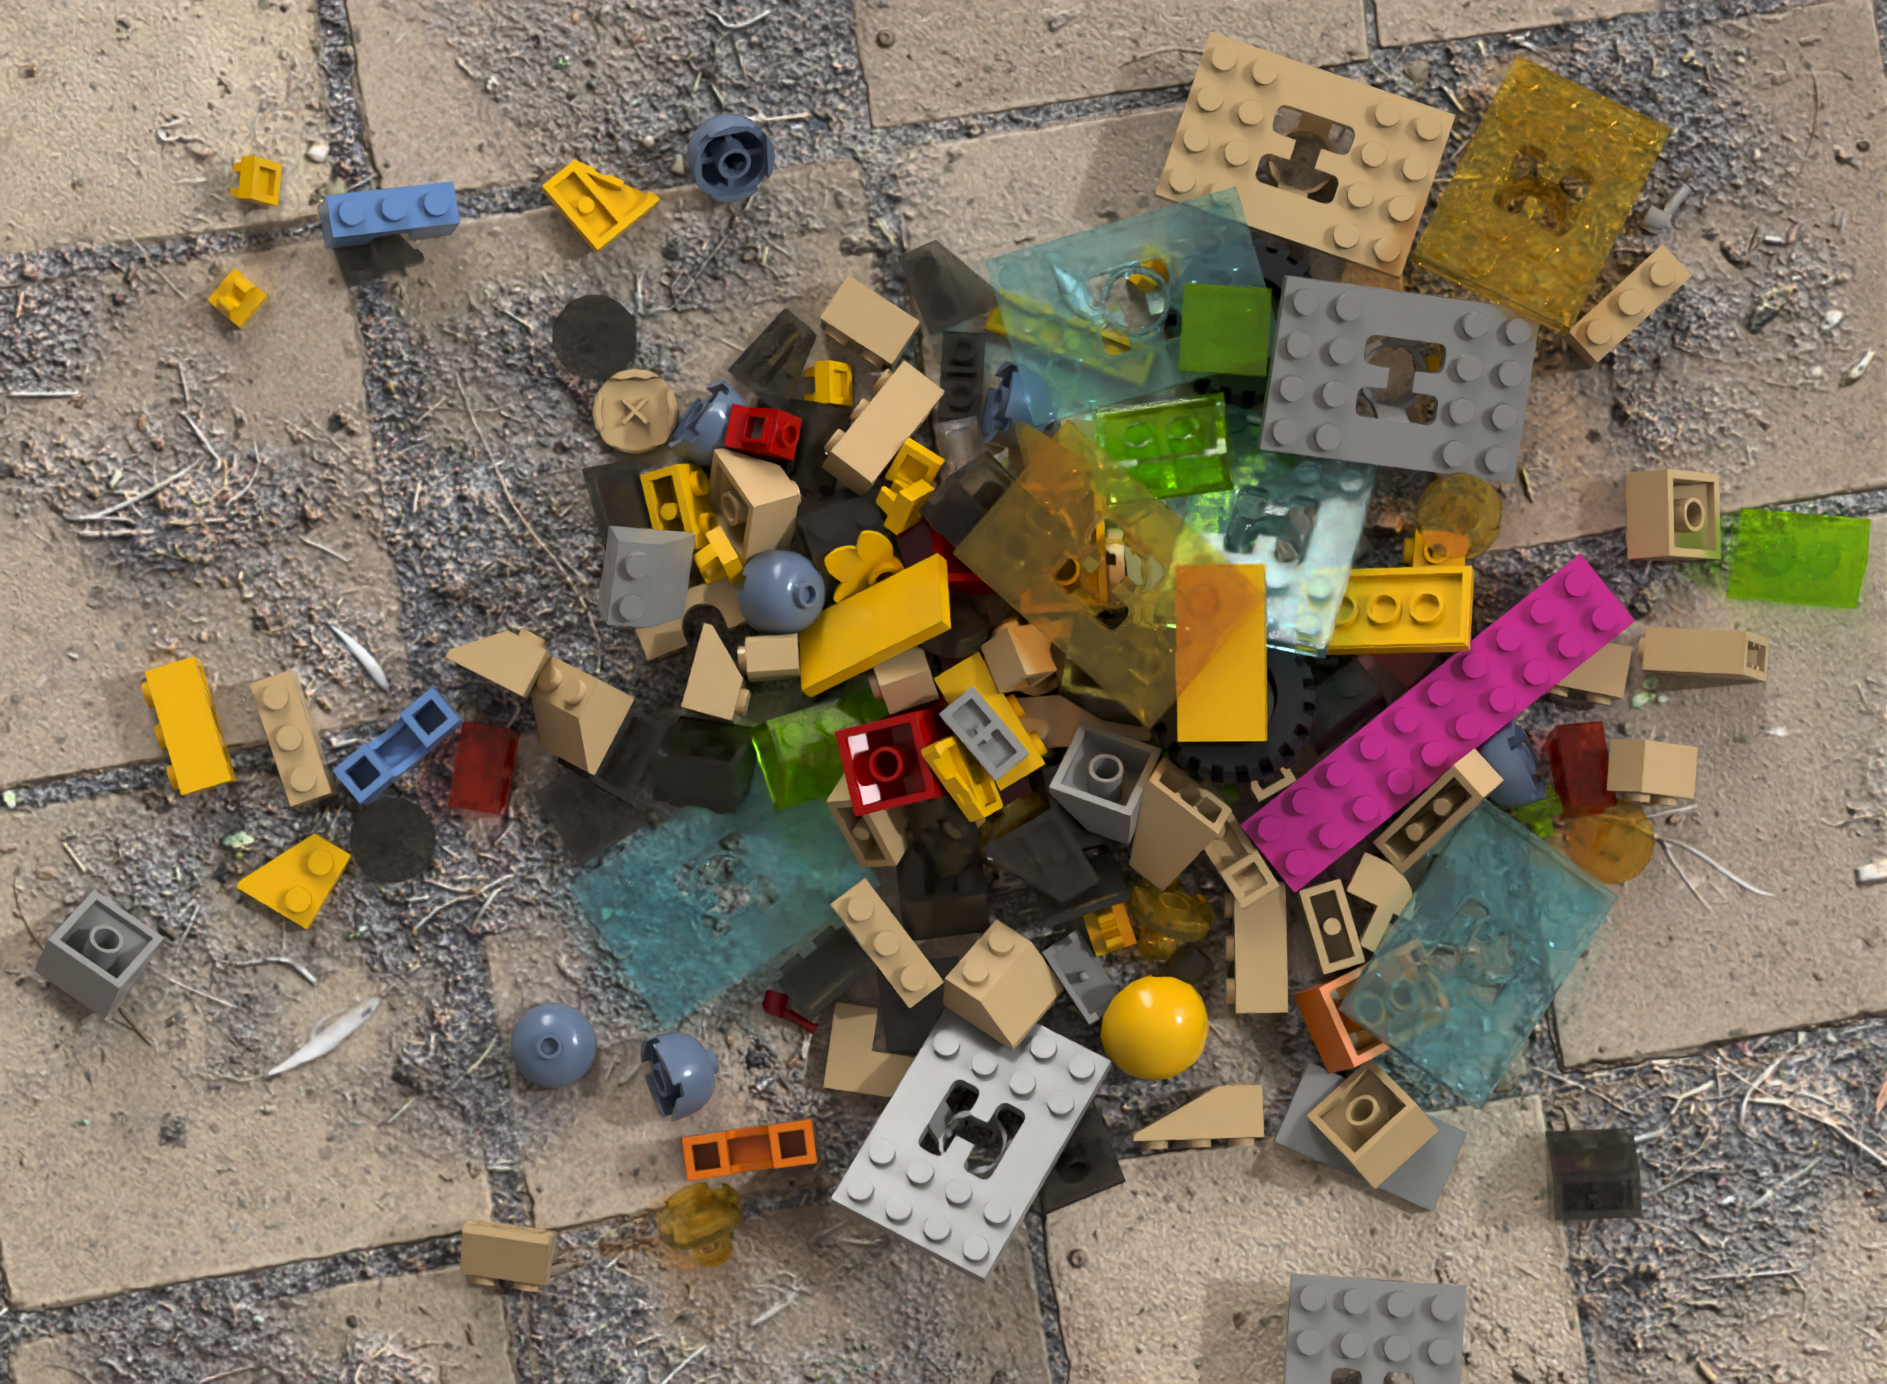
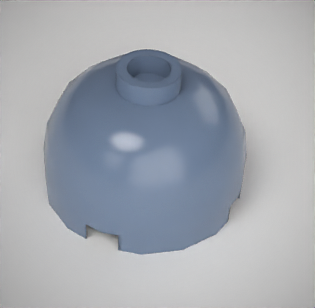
[686,114,776,202]
[981,361,1057,449]
[668,379,748,466]
[738,550,826,635]
[1476,718,1547,808]
[510,1003,597,1088]
[640,1032,719,1122]

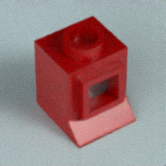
[724,403,802,461]

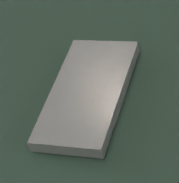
[1274,1062,1467,1212]

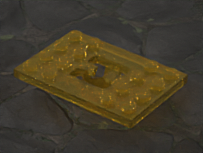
[1410,55,1671,336]
[953,420,1268,729]

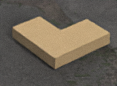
[823,1002,915,1097]

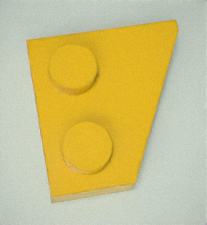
[541,159,660,254]
[920,733,1004,822]
[236,833,353,929]

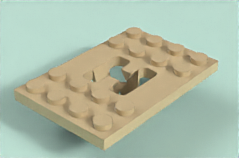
[1154,32,1456,280]

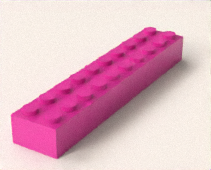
[1240,554,1635,893]

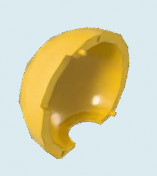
[1100,975,1210,1081]

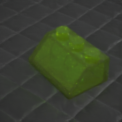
[1095,392,1235,507]
[1726,508,1871,609]
[749,689,892,811]

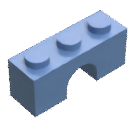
[319,181,460,249]
[332,687,465,805]

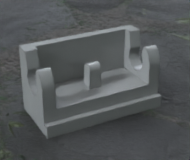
[939,686,1029,782]
[1041,929,1119,1025]

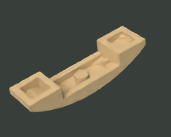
[1166,756,1280,910]

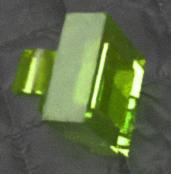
[1512,785,1563,839]

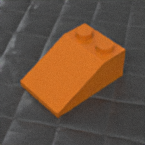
[1293,937,1453,1074]

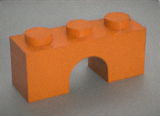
[682,1118,819,1181]

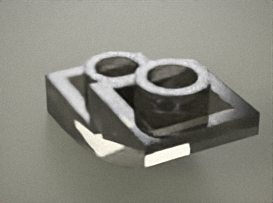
[938,331,986,425]

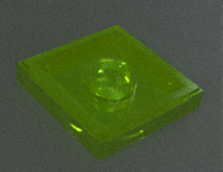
[1178,283,1272,377]

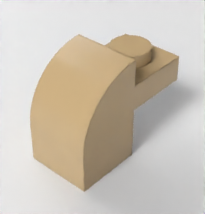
[1344,852,1413,953]

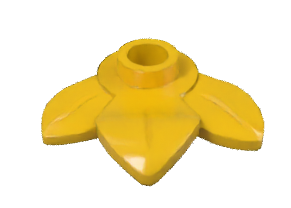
[824,530,905,603]

